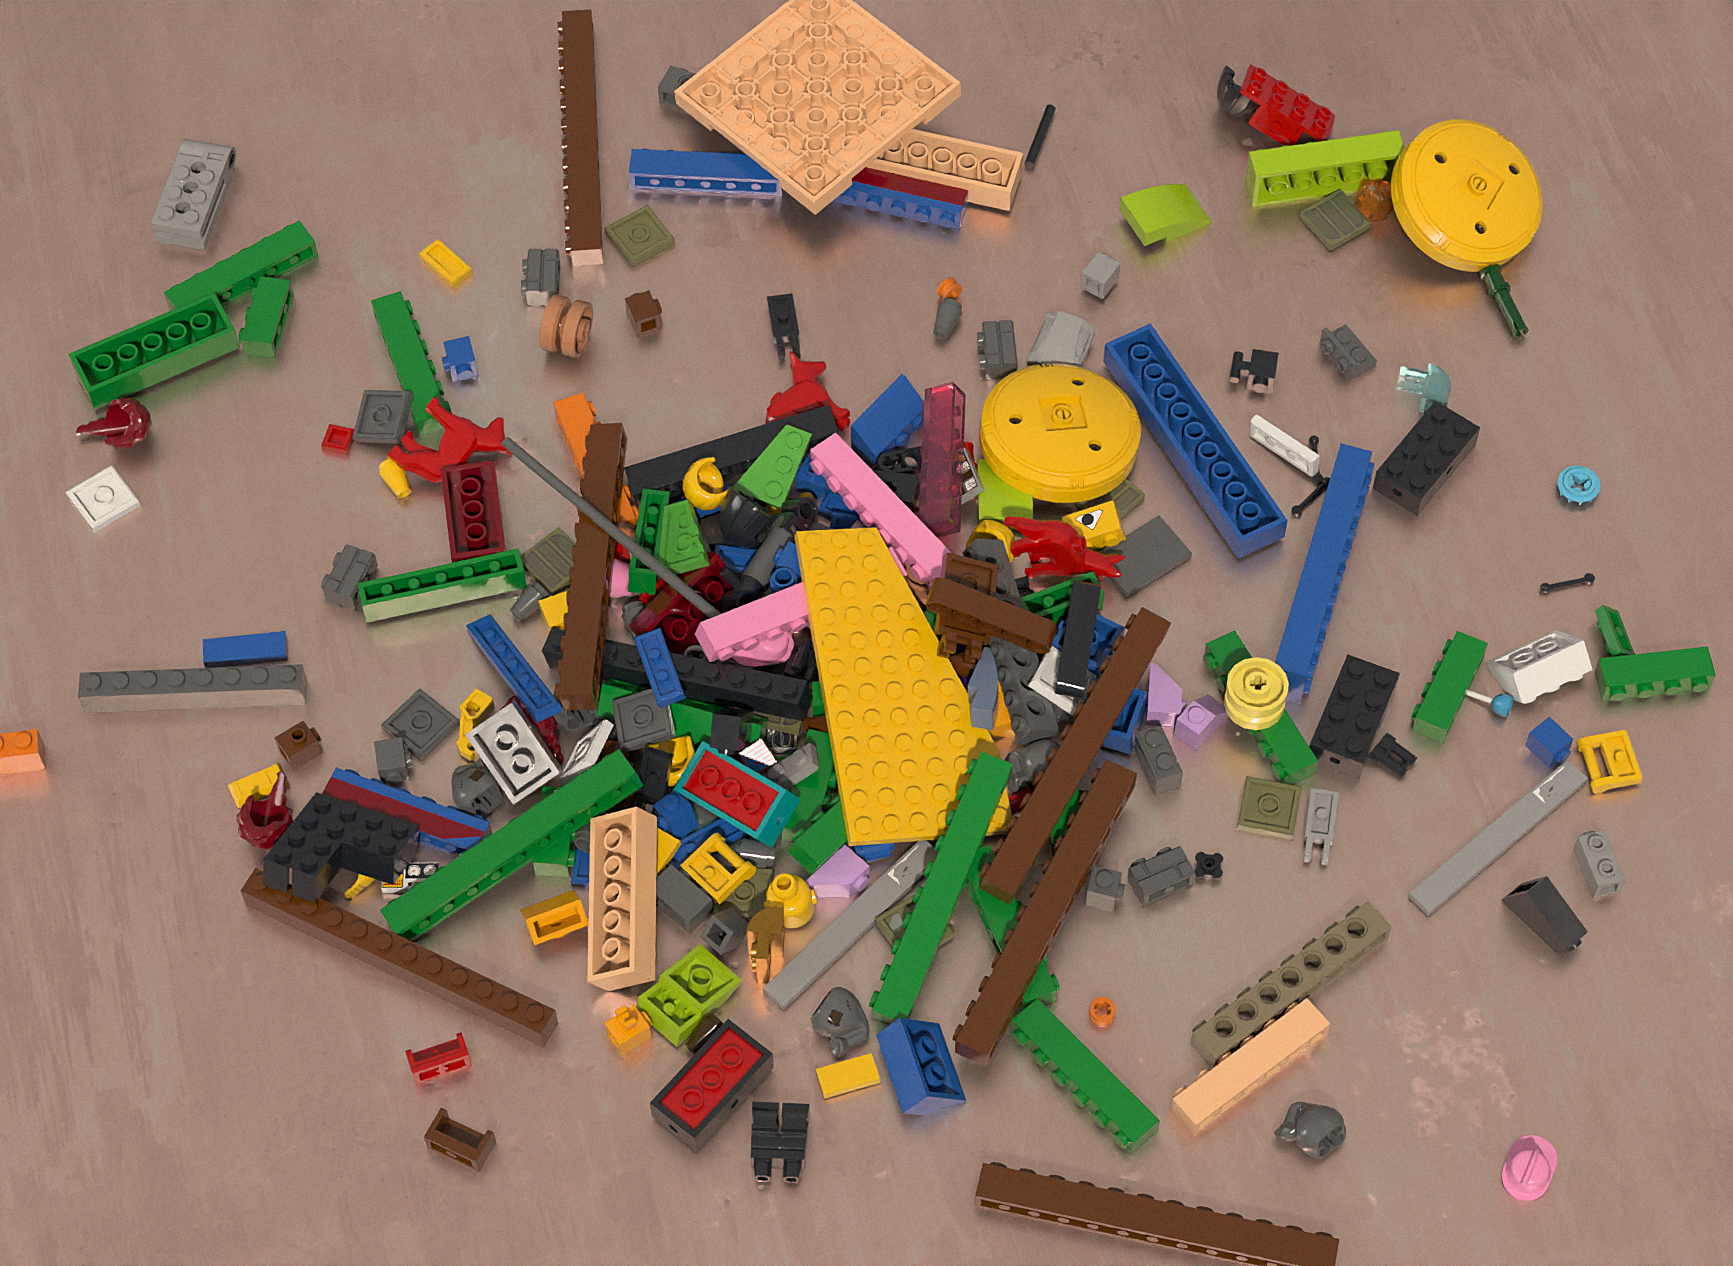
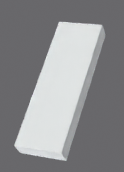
[1250,414,1319,477]

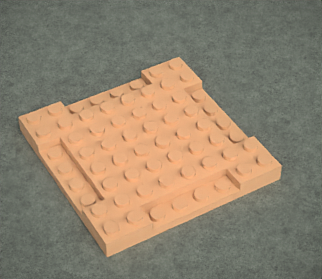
[674,0,961,215]

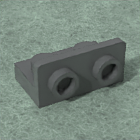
[1320,324,1377,380]

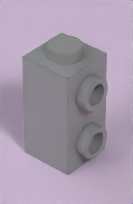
[1573,830,1625,899]

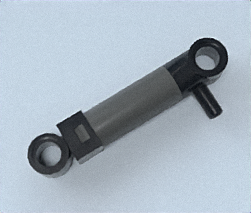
[719,497,818,614]

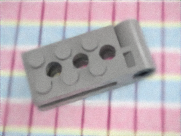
[150,139,236,250]

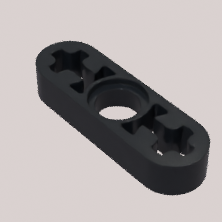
[874,444,948,475]

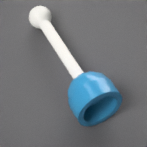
[1466,690,1514,718]

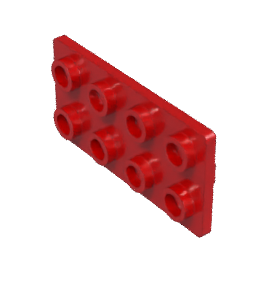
[1240,64,1335,146]

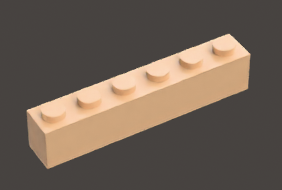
[1171,998,1330,1136]

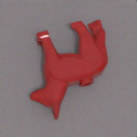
[765,352,850,464]
[387,396,512,483]
[1004,516,1125,582]

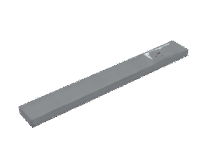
[1408,760,1588,916]
[763,840,938,1010]

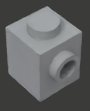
[1081,252,1120,299]

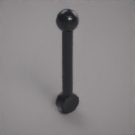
[1309,435,1323,485]
[1291,477,1330,517]
[1540,573,1595,593]

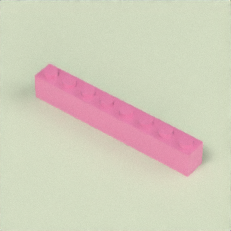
[810,433,951,591]
[695,547,907,662]

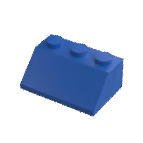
[851,374,927,470]
[876,1018,966,1115]

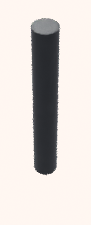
[1024,104,1056,168]

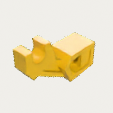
[456,688,495,762]

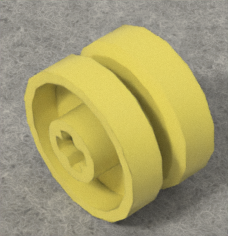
[1224,657,1289,730]

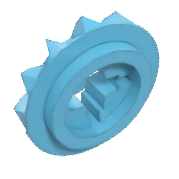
[1557,466,1601,505]

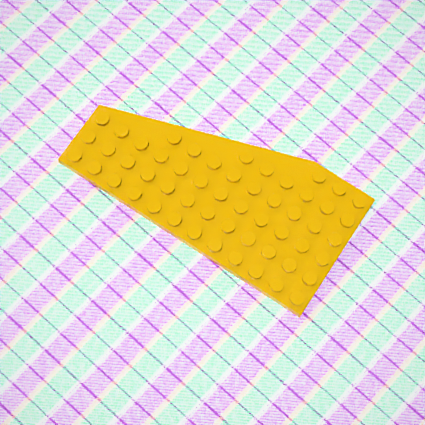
[794,528,1012,846]

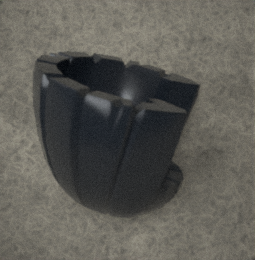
[1217,65,1259,117]
[719,486,774,548]

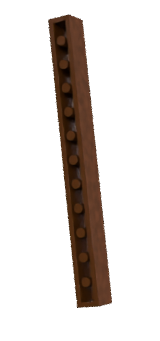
[557,9,603,266]
[555,423,628,710]
[979,607,1171,905]
[952,760,1137,1067]
[240,868,558,1048]
[975,1162,1339,1266]

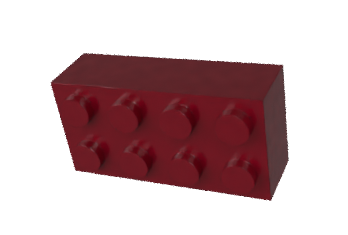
[440,460,506,563]
[629,552,733,655]

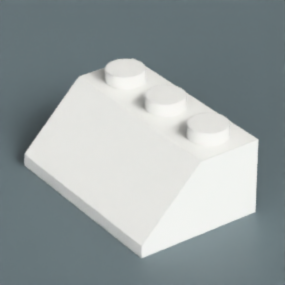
[1486,630,1593,704]

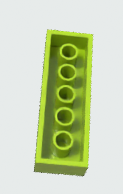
[1245,130,1404,207]

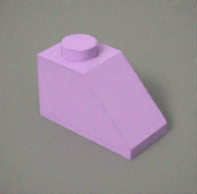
[1146,663,1187,727]
[1174,695,1228,751]
[805,845,870,898]

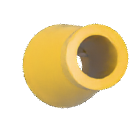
[379,459,412,499]

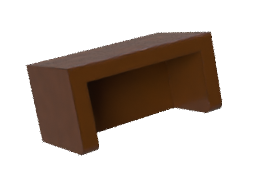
[424,1108,496,1172]

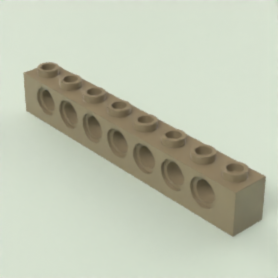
[1190,902,1391,1069]

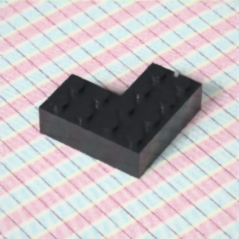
[263,792,419,902]

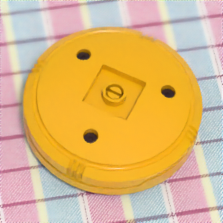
[1391,119,1542,272]
[979,363,1141,503]

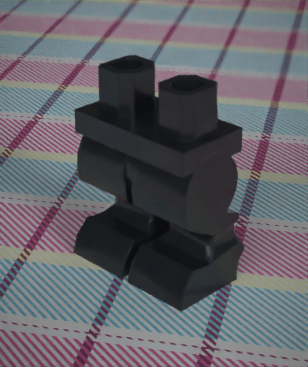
[750,1102,810,1183]

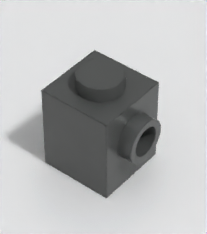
[374,737,413,784]
[1085,866,1125,912]
[700,908,749,955]

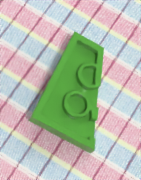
[733,425,812,509]
[658,500,710,575]

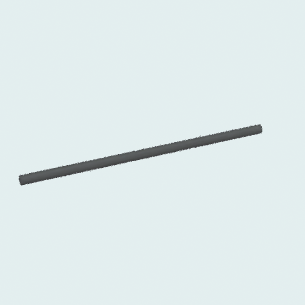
[501,437,721,618]

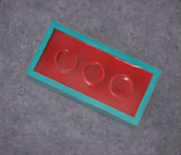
[673,741,801,848]

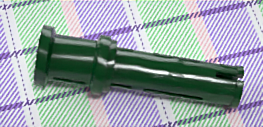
[1479,264,1529,338]

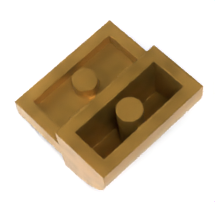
[747,907,785,983]

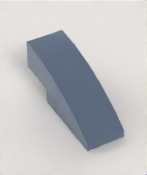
[968,647,999,731]

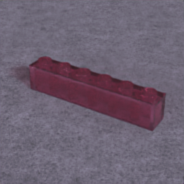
[917,382,966,538]

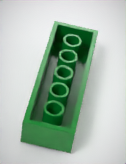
[68,292,240,410]

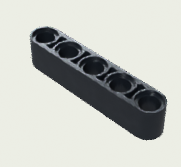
[1055,580,1101,699]

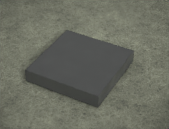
[352,390,413,444]
[381,688,460,762]
[612,688,676,754]

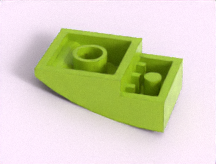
[1119,184,1211,246]
[977,459,1033,529]
[636,944,741,1047]

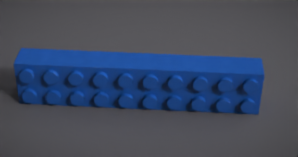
[1103,323,1288,559]
[1275,443,1375,703]

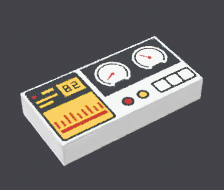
[381,862,441,893]

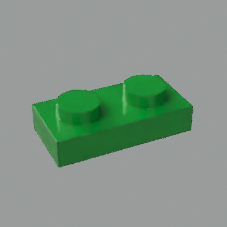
[1594,605,1635,657]

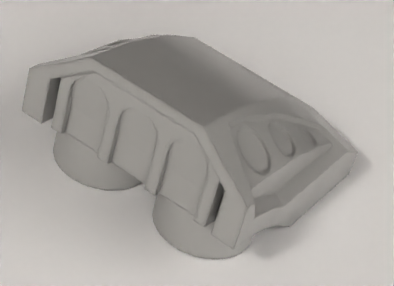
[1027,311,1095,367]

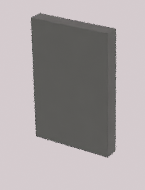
[1099,516,1192,598]

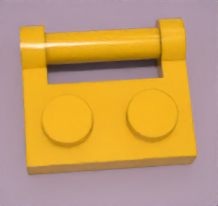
[1576,730,1643,794]
[680,833,756,904]

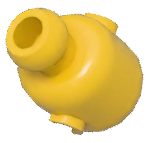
[764,873,818,928]

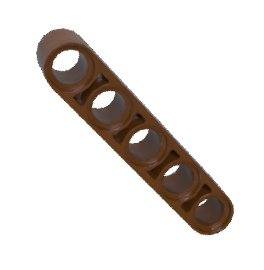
[926,577,1056,654]

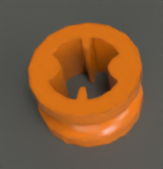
[936,277,962,300]
[1089,997,1116,1027]

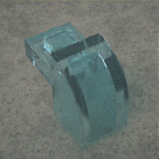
[1396,363,1451,413]

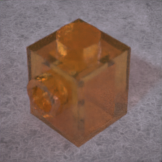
[1354,180,1394,222]

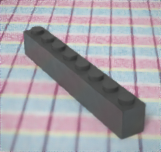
[78,664,307,713]

